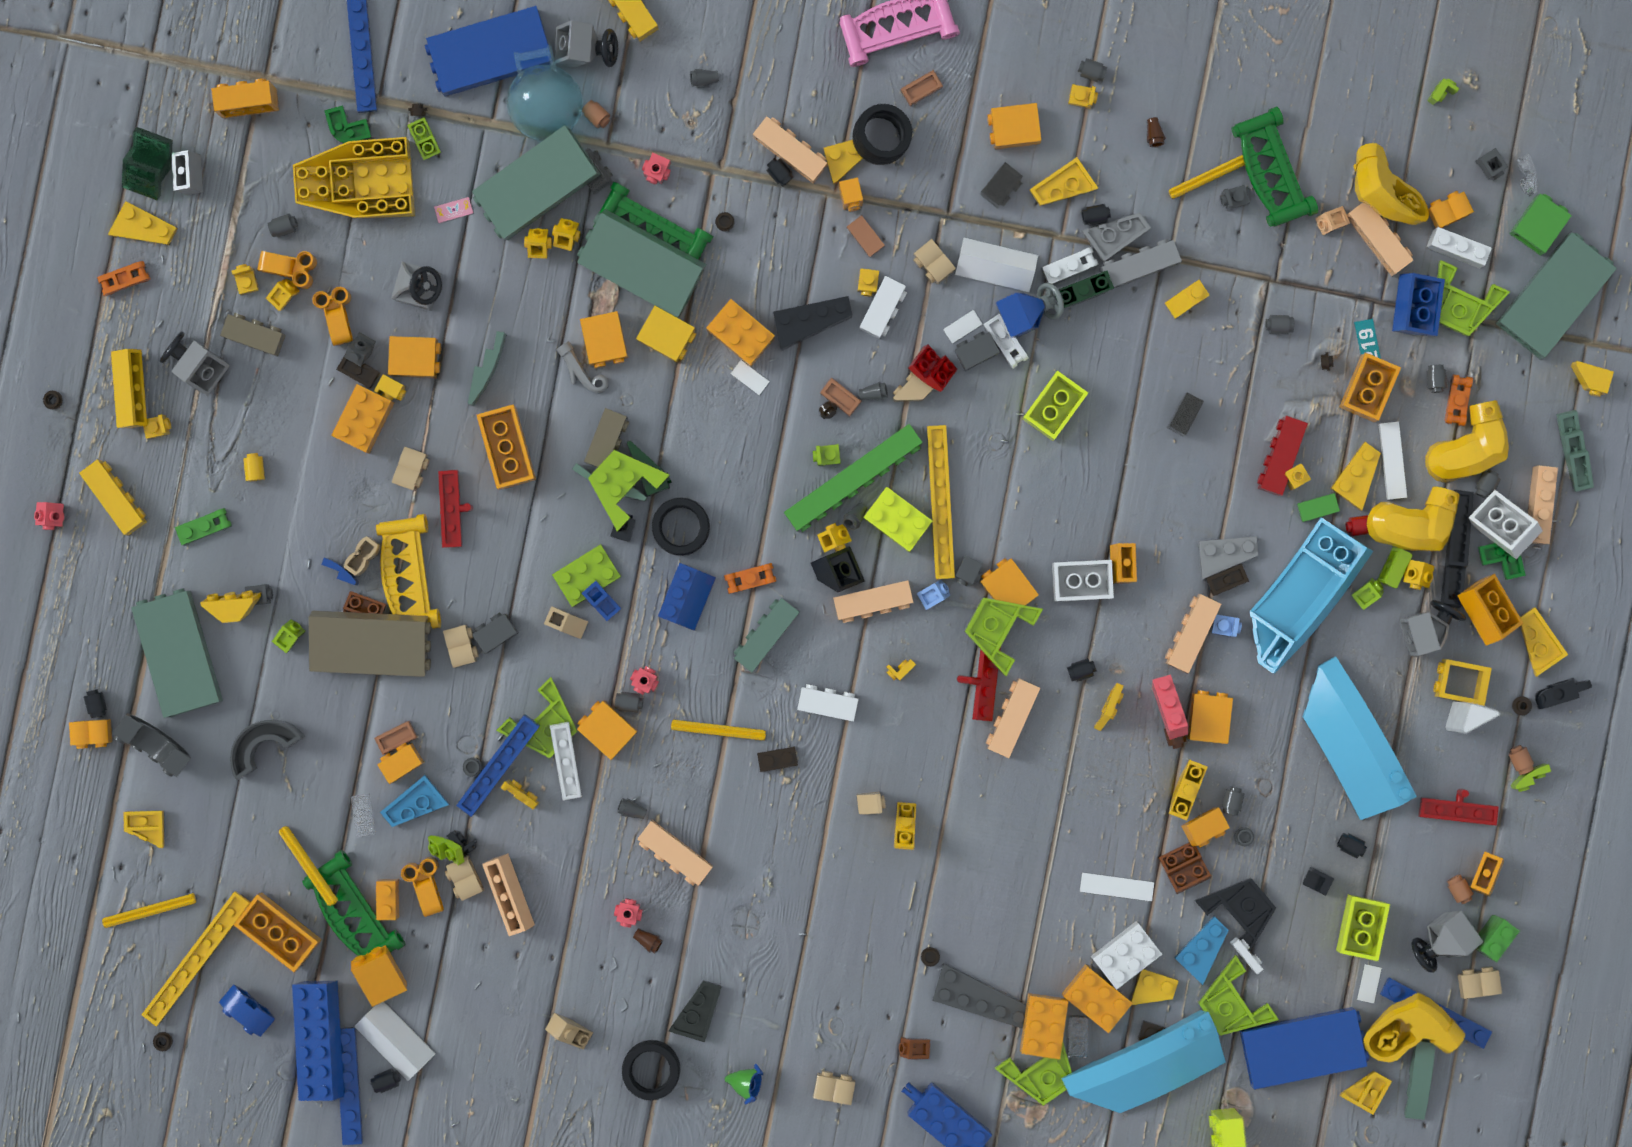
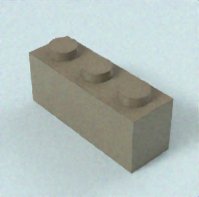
[220,313,286,357]
[584,408,629,467]

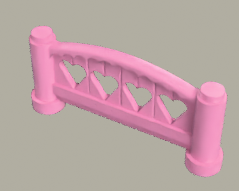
[839,0,960,67]

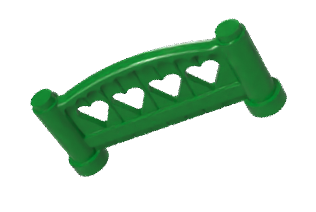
[1231,106,1318,227]
[593,181,714,260]
[302,850,406,956]

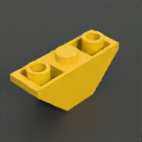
[200,590,261,623]
[1169,760,1208,821]
[894,802,916,850]

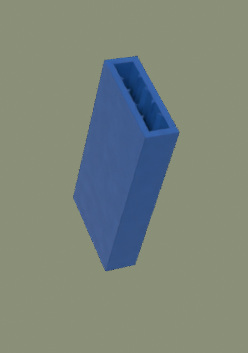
[425,6,553,97]
[1240,1007,1369,1090]

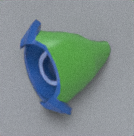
[725,1064,763,1105]

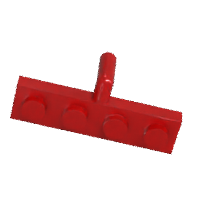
[438,470,473,548]
[957,647,1001,721]
[1419,789,1499,826]

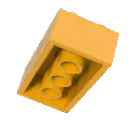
[476,404,536,490]
[233,892,322,972]

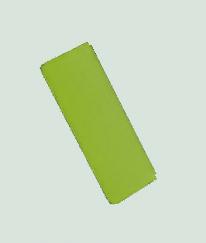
[1377,547,1412,588]

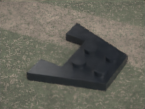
[1194,878,1276,952]

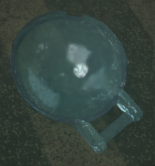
[506,45,583,141]

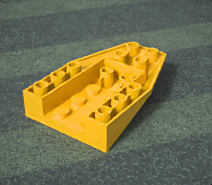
[293,137,415,218]

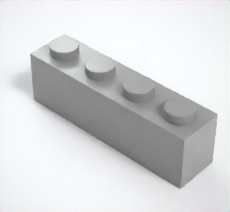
[1100,239,1182,288]

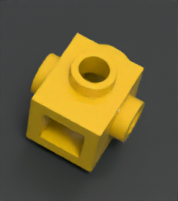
[552,218,581,251]
[524,228,552,259]
[817,523,852,553]
[1403,560,1435,590]

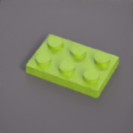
[552,544,621,607]

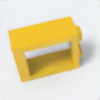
[1433,659,1492,706]

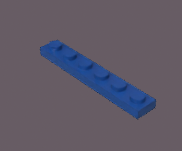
[347,0,377,113]
[456,714,540,817]
[1380,977,1492,1049]
[340,1027,363,1145]

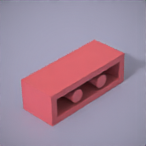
[1152,675,1188,740]

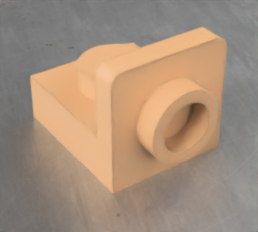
[1315,206,1350,235]

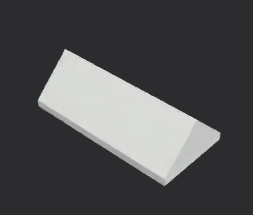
[955,238,1038,293]
[1445,701,1500,733]
[354,1001,436,1081]

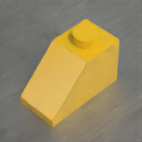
[1164,280,1210,319]
[1571,361,1614,397]

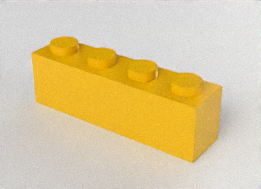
[608,0,659,42]
[111,349,147,428]
[79,459,147,536]

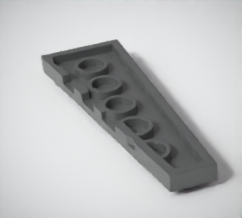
[932,963,1026,1029]

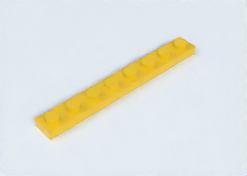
[927,425,955,579]
[141,891,251,1027]

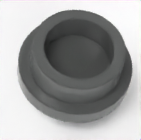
[463,757,482,777]
[1235,827,1254,847]

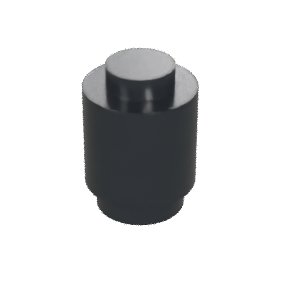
[766,158,794,187]
[1082,204,1111,226]
[1067,658,1097,682]
[83,689,107,718]
[1337,833,1367,859]
[371,1068,401,1093]

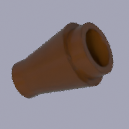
[1147,117,1166,147]
[633,928,663,954]

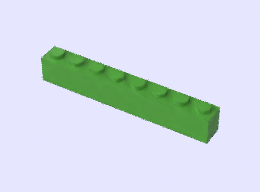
[784,424,923,532]

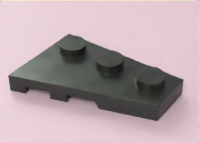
[668,980,722,1042]

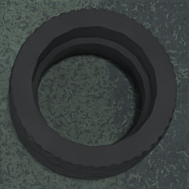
[852,104,913,165]
[652,498,710,556]
[622,1040,680,1100]

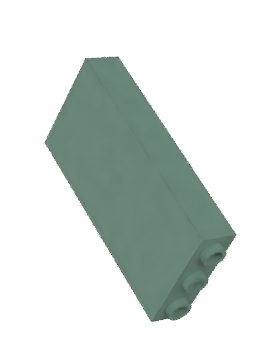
[472,125,601,240]
[577,209,707,318]
[1496,232,1617,359]
[131,588,223,718]

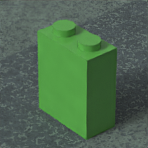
[1509,193,1572,256]
[1476,915,1520,962]

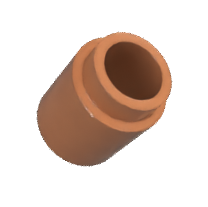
[582,100,610,128]
[1508,745,1534,775]
[1447,874,1474,904]

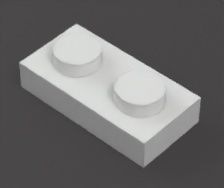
[1230,938,1263,974]

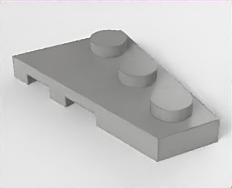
[1081,213,1151,262]
[1198,536,1258,579]

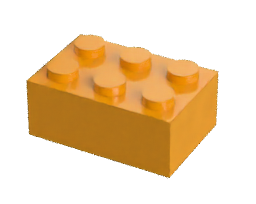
[211,78,279,118]
[706,299,775,367]
[1339,353,1401,422]
[331,384,395,454]
[1457,574,1524,646]
[1062,964,1133,1034]
[1020,993,1068,1059]

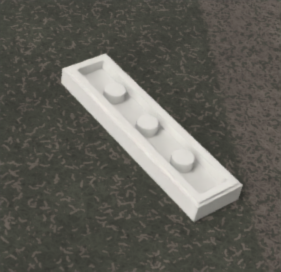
[1379,422,1407,500]
[550,722,582,801]

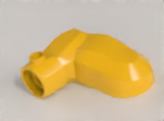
[1353,143,1429,225]
[1425,400,1509,483]
[1367,486,1460,552]
[1363,993,1465,1063]

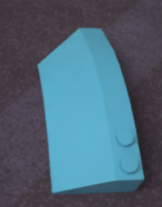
[1249,517,1373,674]
[1302,656,1417,820]
[1061,1010,1226,1113]

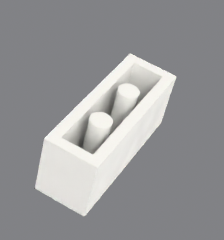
[1426,227,1492,269]
[859,276,907,339]
[797,684,858,721]

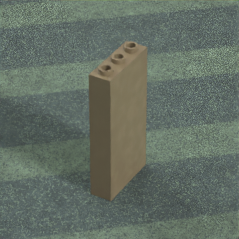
[309,611,431,677]

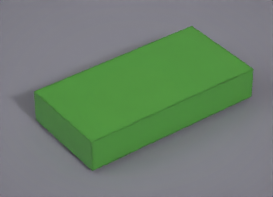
[1297,493,1340,522]

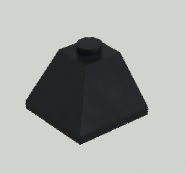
[811,546,865,592]

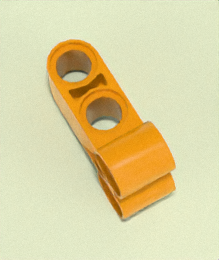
[257,251,317,289]
[312,287,353,346]
[401,857,444,917]

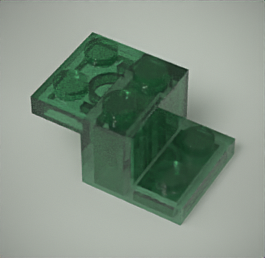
[122,127,173,201]

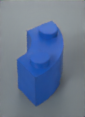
[219,984,275,1037]

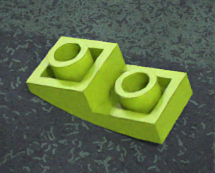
[407,117,441,160]
[1511,763,1551,792]
[428,835,464,865]

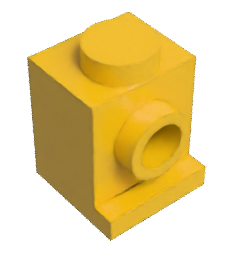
[374,374,406,401]

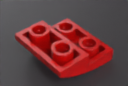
[908,344,957,392]

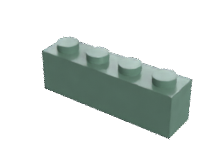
[734,598,799,672]

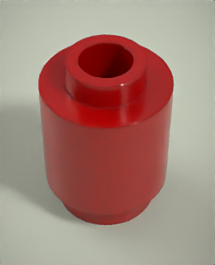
[1345,515,1369,537]

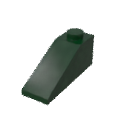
[627,441,672,496]

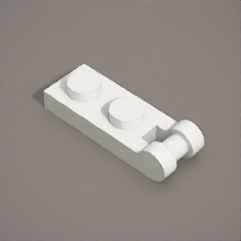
[1042,247,1099,284]
[983,314,1029,369]

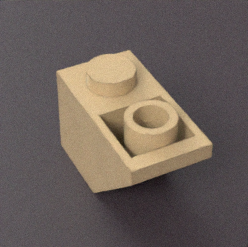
[893,373,933,402]
[544,606,588,639]
[857,792,886,814]
[545,1013,593,1050]

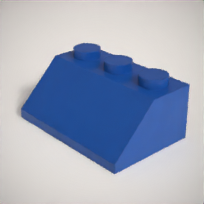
[1392,273,1445,336]
[658,563,716,631]

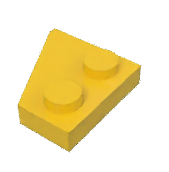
[823,140,863,184]
[1094,683,1124,731]
[500,779,540,809]
[123,810,164,848]
[1131,969,1179,1005]
[1340,1071,1392,1115]

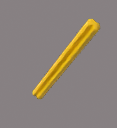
[1168,155,1245,199]
[671,720,766,741]
[279,826,338,906]
[102,893,196,928]

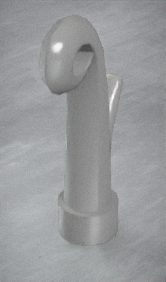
[556,341,608,393]

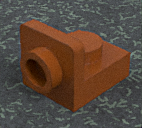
[899,1037,930,1059]

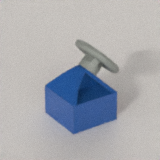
[996,283,1064,338]

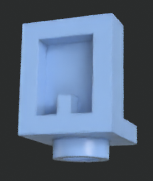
[917,579,950,610]
[1211,615,1242,637]

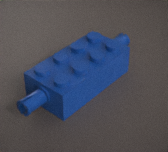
[901,1082,992,1147]

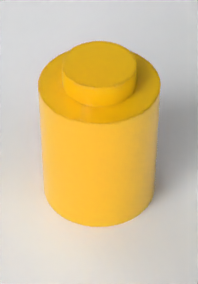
[243,453,265,482]

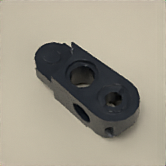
[1535,678,1592,709]

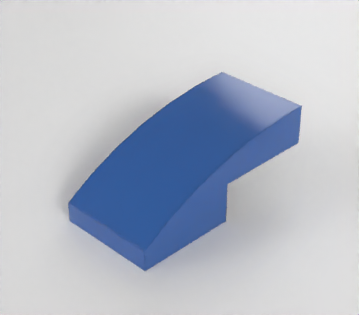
[321,558,359,586]
[582,581,621,621]

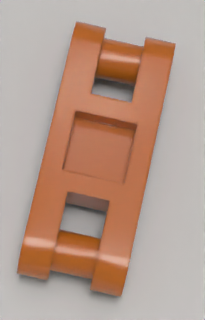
[97,261,150,296]
[1445,374,1473,426]
[724,563,777,594]

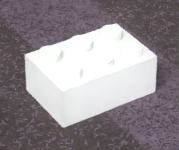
[1469,490,1542,559]
[1052,560,1114,601]
[1091,921,1162,990]

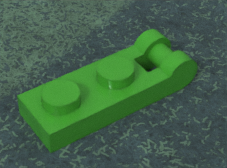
[175,508,232,545]

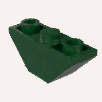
[1054,270,1114,308]

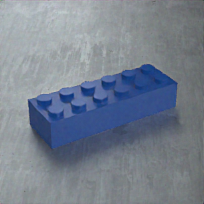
[292,981,344,1101]

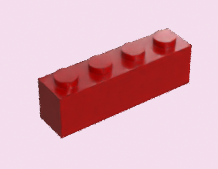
[1257,415,1308,496]

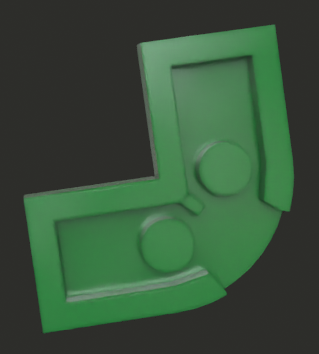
[324,105,372,143]
[1478,543,1526,580]

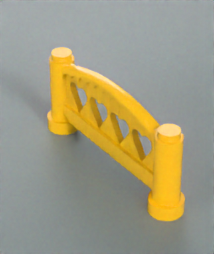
[376,514,441,629]

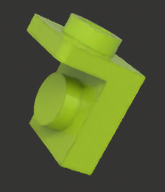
[1427,78,1459,105]
[812,444,841,466]
[1351,578,1384,610]
[272,619,305,653]

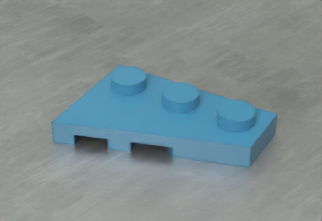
[380,775,450,827]
[1174,916,1229,985]

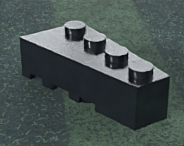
[773,296,852,351]

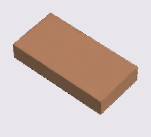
[900,70,943,106]
[846,215,885,258]
[820,378,862,416]
[374,721,418,755]

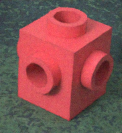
[642,152,671,185]
[34,502,64,530]
[630,666,659,695]
[614,898,643,928]

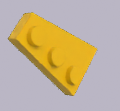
[1029,157,1099,206]
[108,201,178,245]
[1330,442,1381,511]
[1520,607,1568,677]

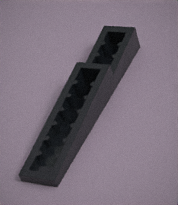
[1440,490,1474,608]

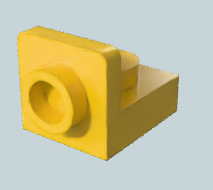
[1068,84,1098,109]
[231,264,259,295]
[857,268,879,297]
[266,278,300,311]
[143,414,171,439]
[1285,464,1311,490]
[886,659,916,681]

